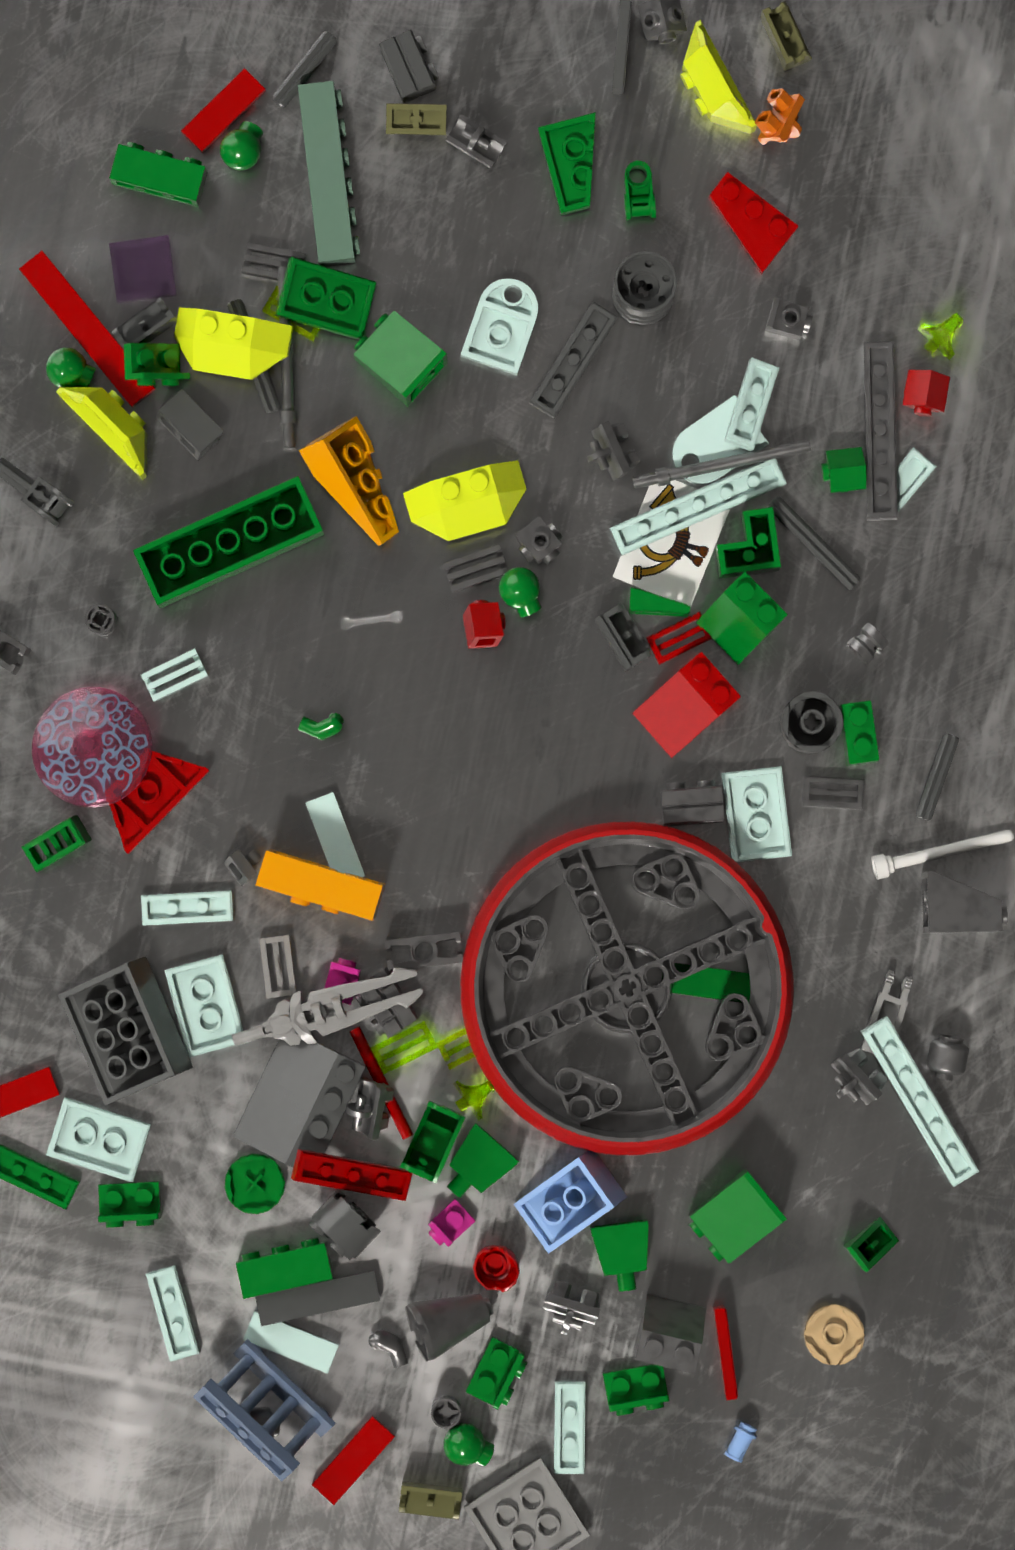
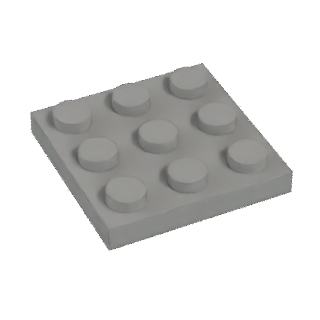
[464,1457,590,1550]

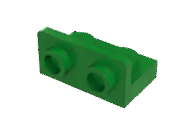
[124,343,190,386]
[98,1181,161,1228]
[465,1336,528,1410]
[603,1364,670,1416]

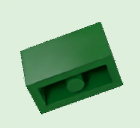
[839,700,879,766]

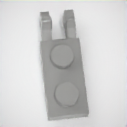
[861,970,913,1054]

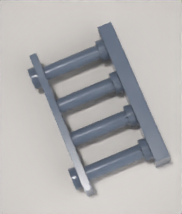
[193,1339,336,1482]

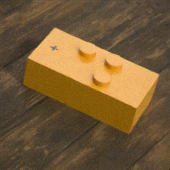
[256,849,386,921]

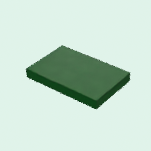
[275,257,376,340]

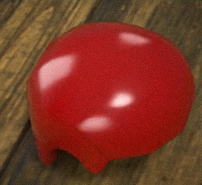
[473,1245,520,1292]

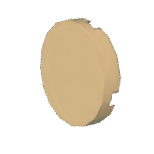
[804,1304,865,1365]

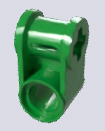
[624,160,656,221]

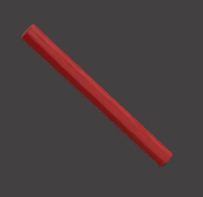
[349,1026,414,1140]

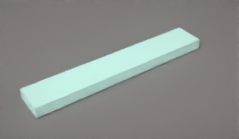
[610,459,787,556]
[860,1016,979,1187]

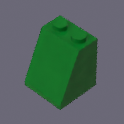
[353,311,448,407]
[696,572,788,665]
[688,1169,787,1264]

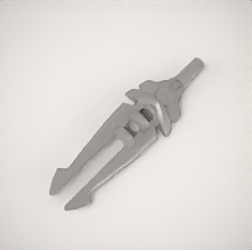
[232,967,424,1046]

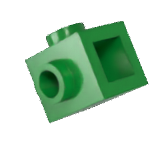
[821,447,866,493]

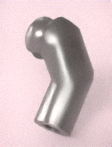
[368,1330,408,1368]

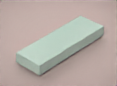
[724,357,780,452]
[305,792,366,878]
[141,890,234,926]
[146,1265,200,1362]
[243,1311,339,1374]
[554,1381,586,1474]

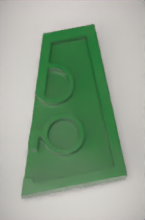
[538,112,596,216]

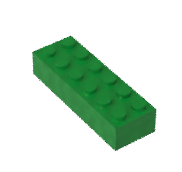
[133,476,325,609]

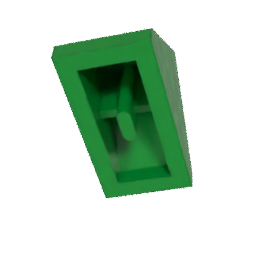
[843,1217,899,1272]

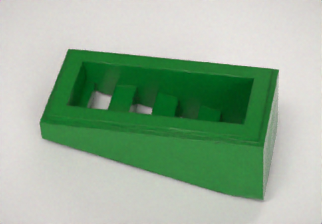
[629,587,690,617]
[22,815,92,873]

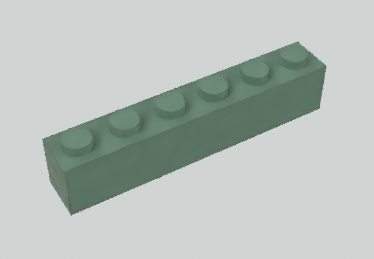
[298,81,360,267]

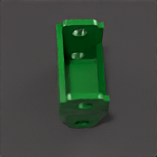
[400,1101,466,1183]

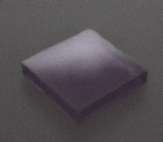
[109,235,177,304]

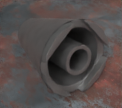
[405,1293,493,1362]

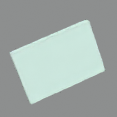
[721,766,792,863]
[165,954,244,1057]
[46,1097,152,1183]

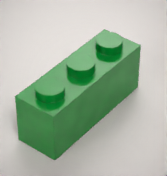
[109,142,208,207]
[236,1237,334,1299]

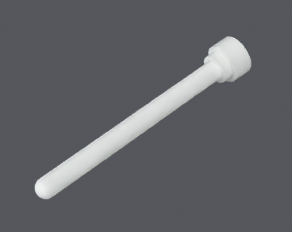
[871,830,1015,880]

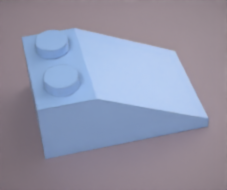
[514,1151,627,1254]

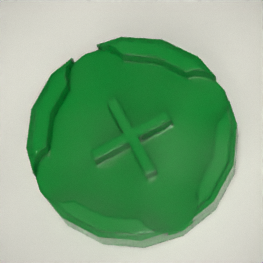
[224,1153,285,1214]

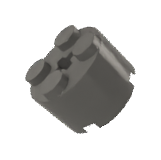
[780,691,843,754]
[309,1190,381,1260]

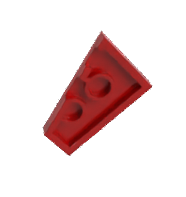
[709,172,799,275]

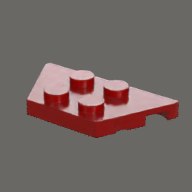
[105,749,210,854]

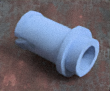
[724,1421,757,1463]

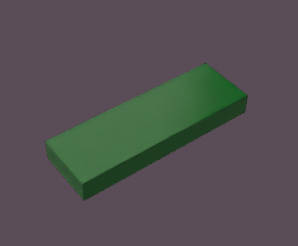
[661,963,750,1003]
[0,1144,80,1210]

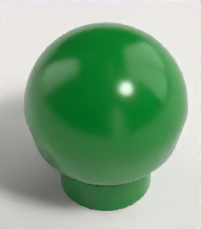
[220,121,263,171]
[46,347,96,388]
[499,567,542,618]
[443,1423,494,1466]

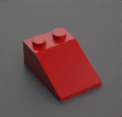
[632,651,741,758]

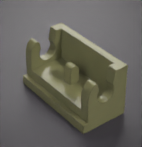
[760,1,812,72]
[386,103,447,135]
[399,1481,463,1520]

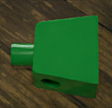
[447,1123,519,1198]
[590,1219,649,1292]

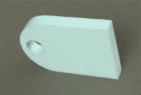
[461,279,538,376]
[672,395,769,485]

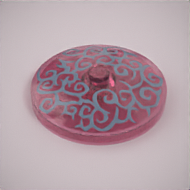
[32,687,152,808]

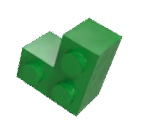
[715,507,781,578]

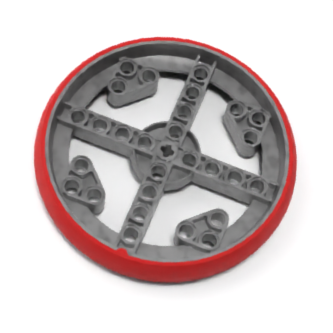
[460,821,794,1155]

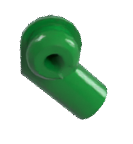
[298,713,344,740]

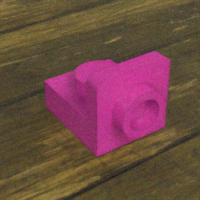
[324,958,362,1005]
[428,1198,476,1247]

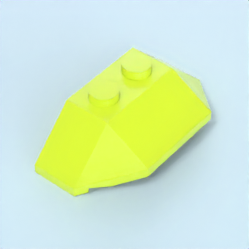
[680,20,757,134]
[174,307,294,380]
[56,387,148,480]
[403,460,527,541]

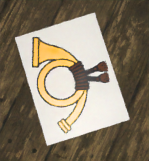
[613,480,730,608]

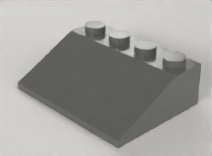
[58,956,193,1106]
[233,1039,367,1167]

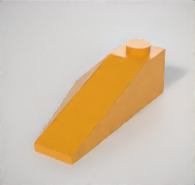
[299,416,399,546]

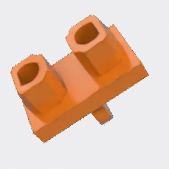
[755,88,805,145]

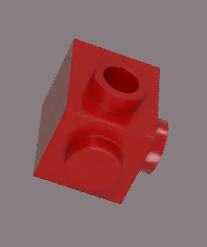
[903,370,950,417]
[463,600,506,649]

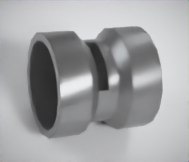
[85,604,118,636]
[846,623,889,665]
[431,1395,462,1429]

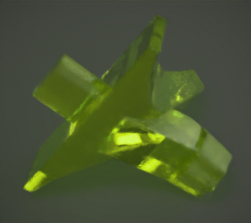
[917,313,963,360]
[453,1079,495,1121]

